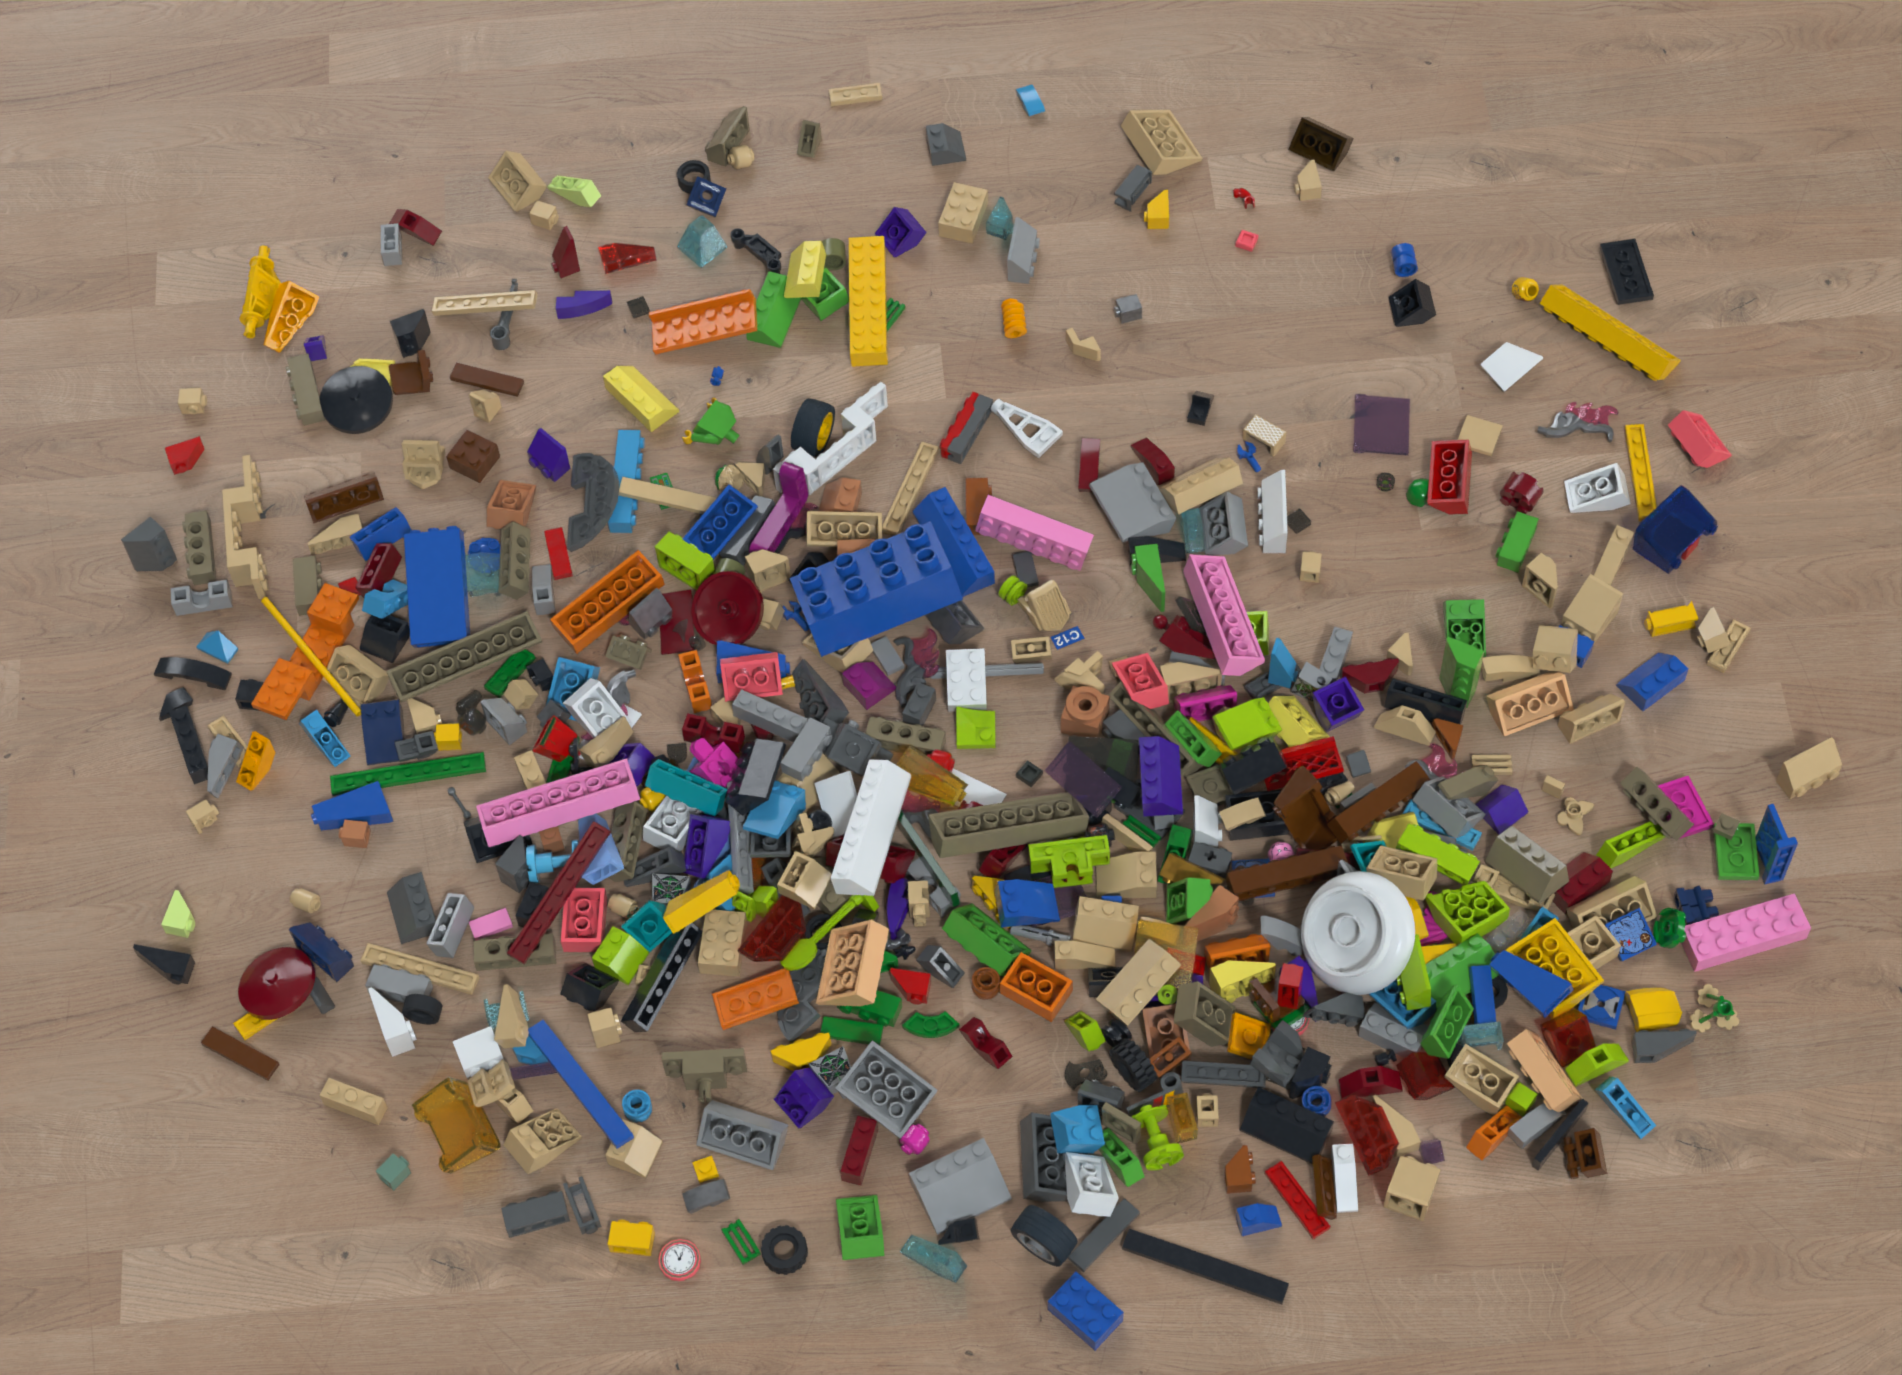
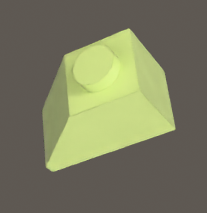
[161,890,195,938]

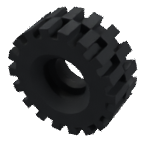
[1109,1038,1157,1092]

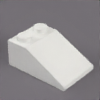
[1564,463,1631,513]
[563,678,632,738]
[643,796,703,852]
[368,987,417,1057]
[1065,1152,1119,1217]

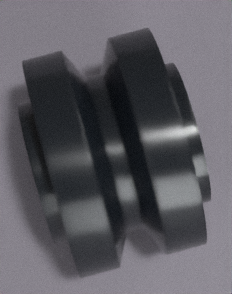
[1101,1018,1132,1047]

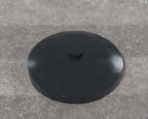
[320,366,393,434]

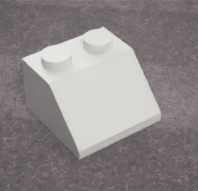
[1193,796,1222,848]
[453,1026,504,1078]

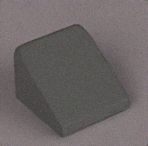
[1346,750,1371,778]

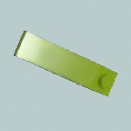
[1596,821,1666,869]

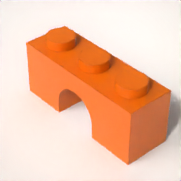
[678,650,712,713]

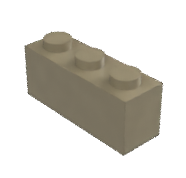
[293,556,323,616]

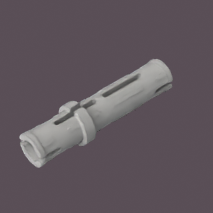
[1010,925,1072,946]

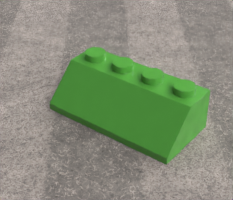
[746,271,801,348]
[1439,636,1484,708]
[942,904,1032,977]
[1425,933,1498,1010]

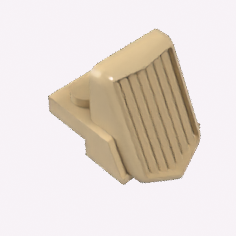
[402,440,445,489]
[1017,580,1071,631]
[1054,651,1105,694]
[791,813,834,858]

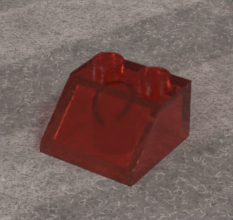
[1540,1009,1596,1068]
[1396,1052,1455,1100]

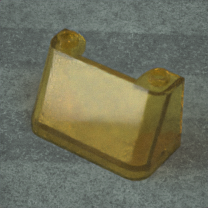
[412,1077,501,1174]

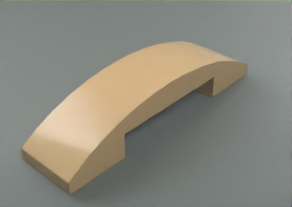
[1473,864,1555,911]

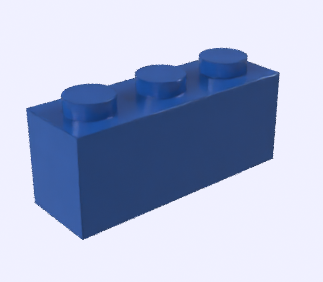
[349,507,412,561]

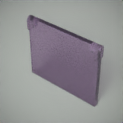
[1353,394,1410,456]

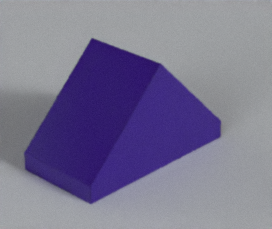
[304,335,327,361]

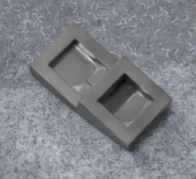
[682,1179,730,1214]

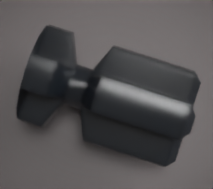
[1375,1050,1397,1066]

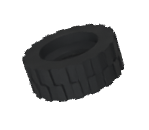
[761,1225,808,1275]

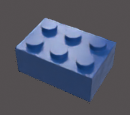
[1048,1272,1124,1351]

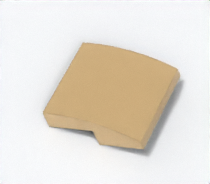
[1458,415,1503,457]
[467,1059,515,1107]

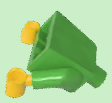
[682,398,740,445]

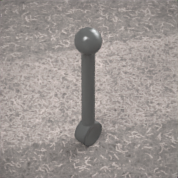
[448,787,471,819]

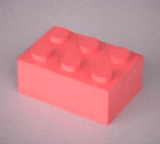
[561,888,607,952]

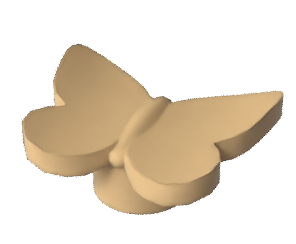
[1557,797,1594,836]

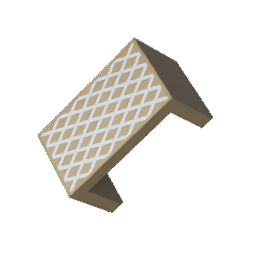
[1243,415,1286,457]

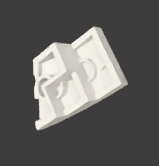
[1480,342,1543,392]

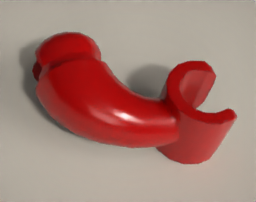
[1233,188,1255,209]

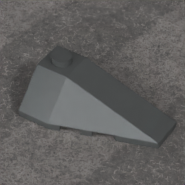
[792,659,849,724]

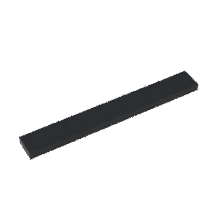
[1122,1229,1289,1305]

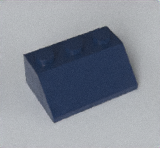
[289,922,354,982]

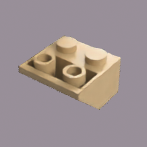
[777,851,832,909]

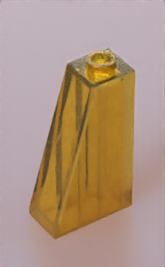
[896,745,968,807]

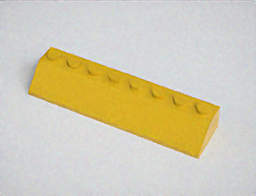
[1540,284,1681,381]

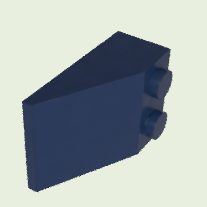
[361,700,405,765]

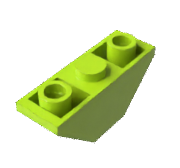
[1565,1043,1629,1087]

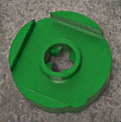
[1653,908,1686,949]

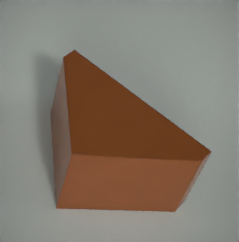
[1432,718,1463,759]

